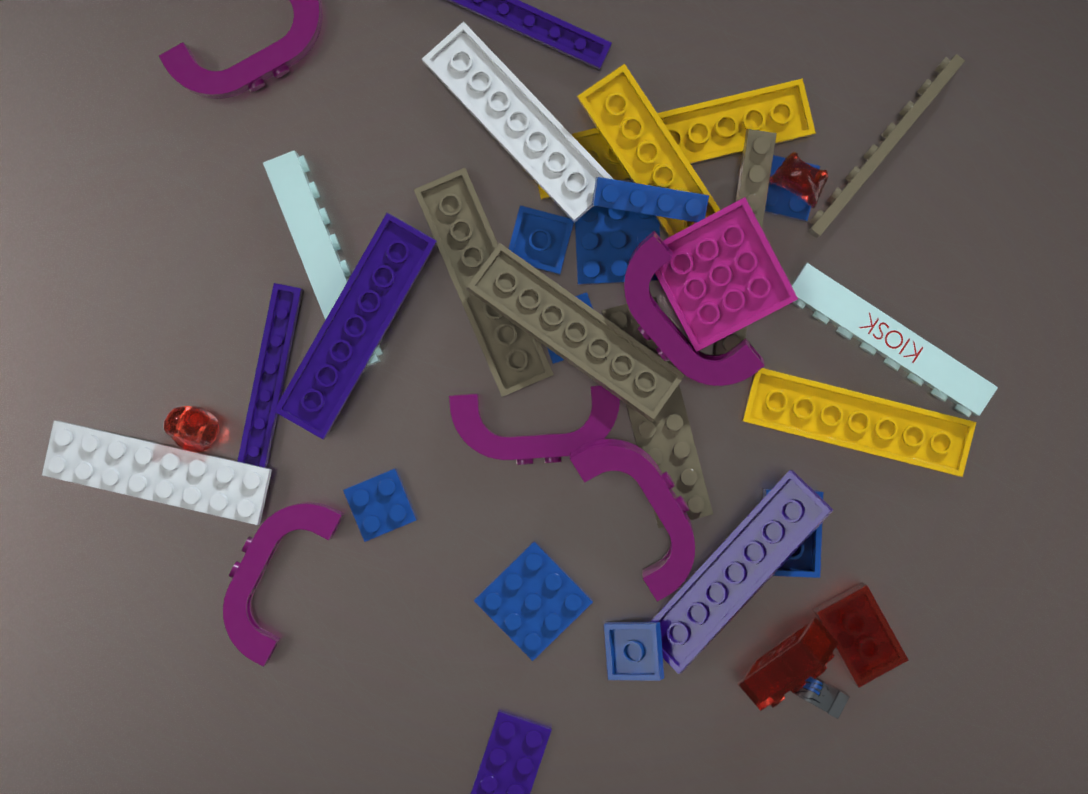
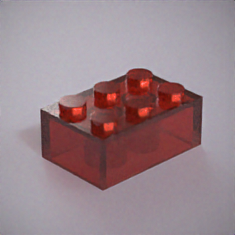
[813,582,909,688]
[738,617,838,711]

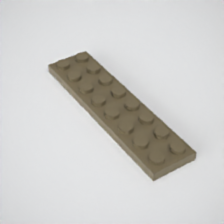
[413,168,554,397]
[466,243,685,422]
[601,296,713,528]

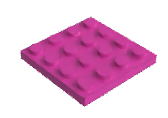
[655,197,799,352]

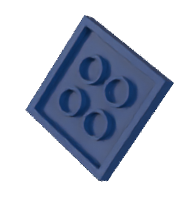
[575,206,660,285]
[474,541,593,661]

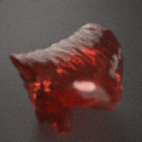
[769,152,828,209]
[164,406,219,452]

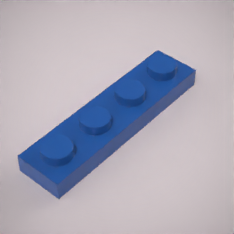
[592,177,709,222]

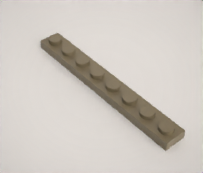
[808,54,965,238]
[713,129,777,355]

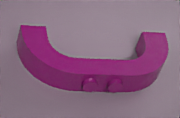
[159,0,323,99]
[624,231,765,386]
[449,386,620,465]
[570,439,695,602]
[223,503,344,667]

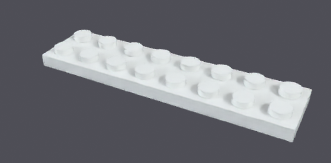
[422,22,613,223]
[42,421,272,525]

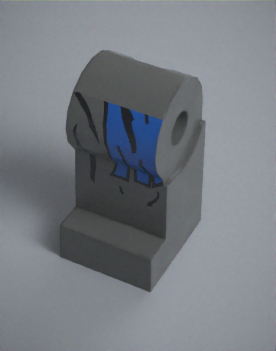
[791,671,850,719]

